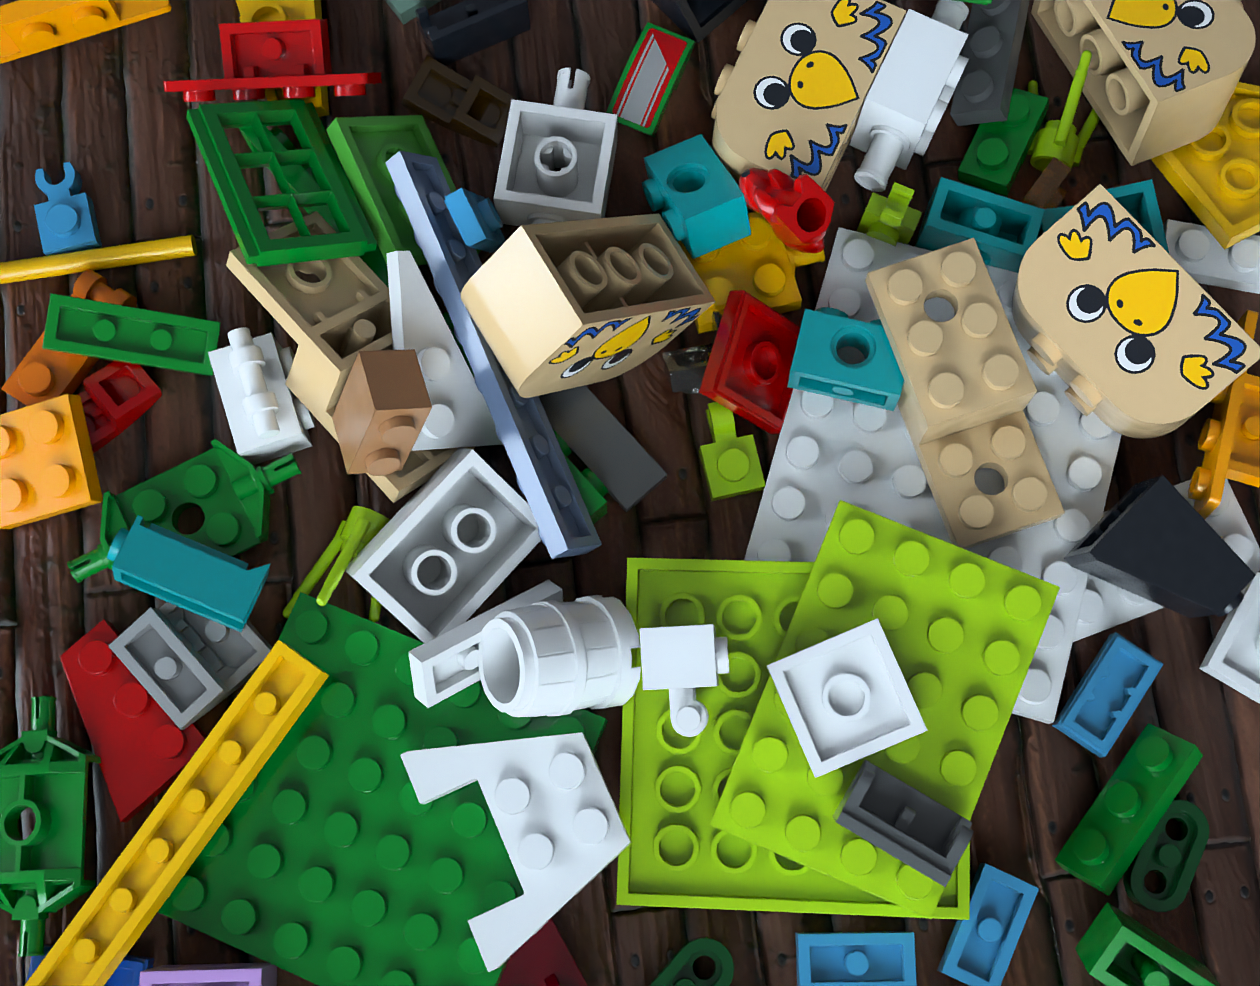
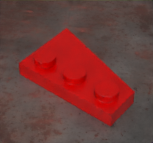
[59,619,207,822]

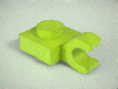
[857,182,922,246]
[699,402,765,502]

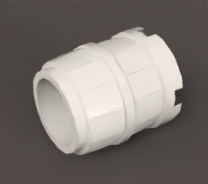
[478,595,641,717]

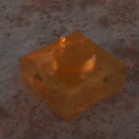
[1021,157,1071,209]

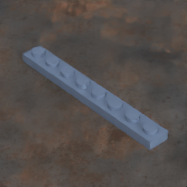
[386,151,602,559]

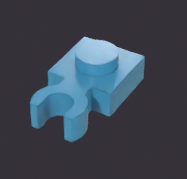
[34,162,102,256]

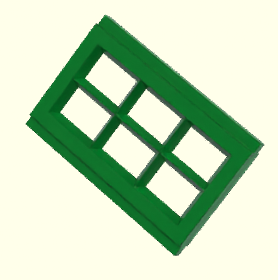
[186,99,377,267]

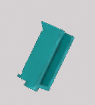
[107,515,271,633]

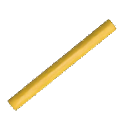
[0,235,197,284]

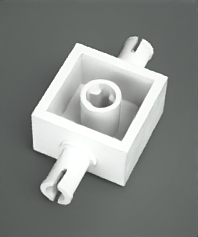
[850,0,969,192]
[493,68,617,226]

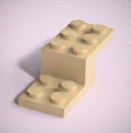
[226,211,475,503]
[865,238,1065,549]

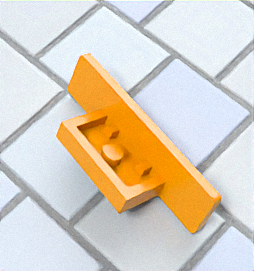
[0,0,172,64]
[1188,310,1260,520]

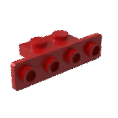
[163,19,382,102]

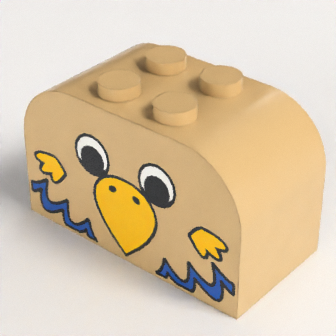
[711,0,906,212]
[1031,0,1256,166]
[1012,184,1260,439]
[461,213,716,398]

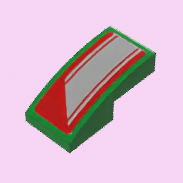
[606,22,696,138]

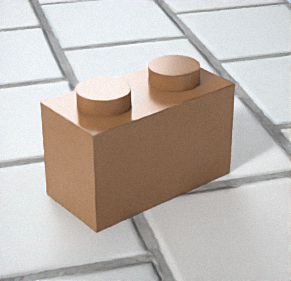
[332,349,432,476]

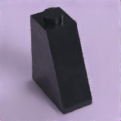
[1064,475,1256,618]

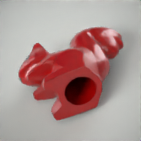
[739,168,835,254]

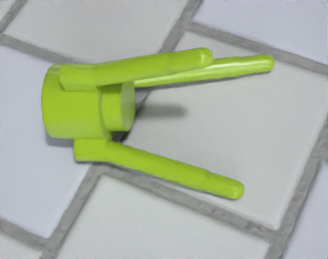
[1027,50,1100,174]
[283,506,390,623]

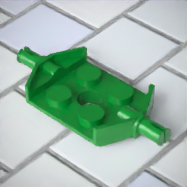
[67,439,302,583]
[0,696,101,957]

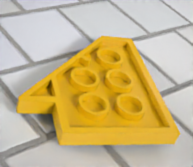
[1151,82,1260,250]

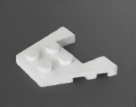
[400,732,632,972]

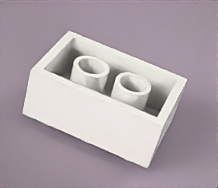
[345,448,541,643]

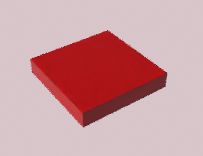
[699,290,801,434]

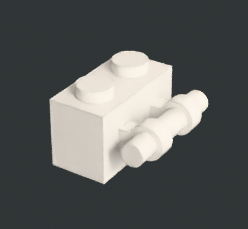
[208,327,316,465]
[640,624,730,737]

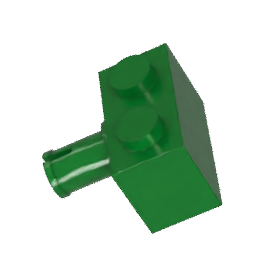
[1075,902,1221,986]

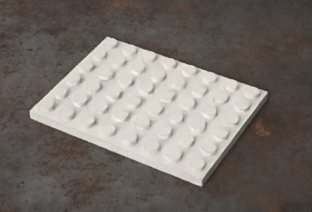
[744,227,1122,724]

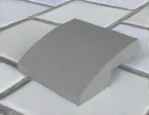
[109,602,273,729]

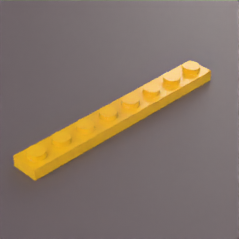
[24,640,329,986]

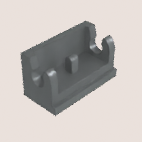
[832,760,974,887]

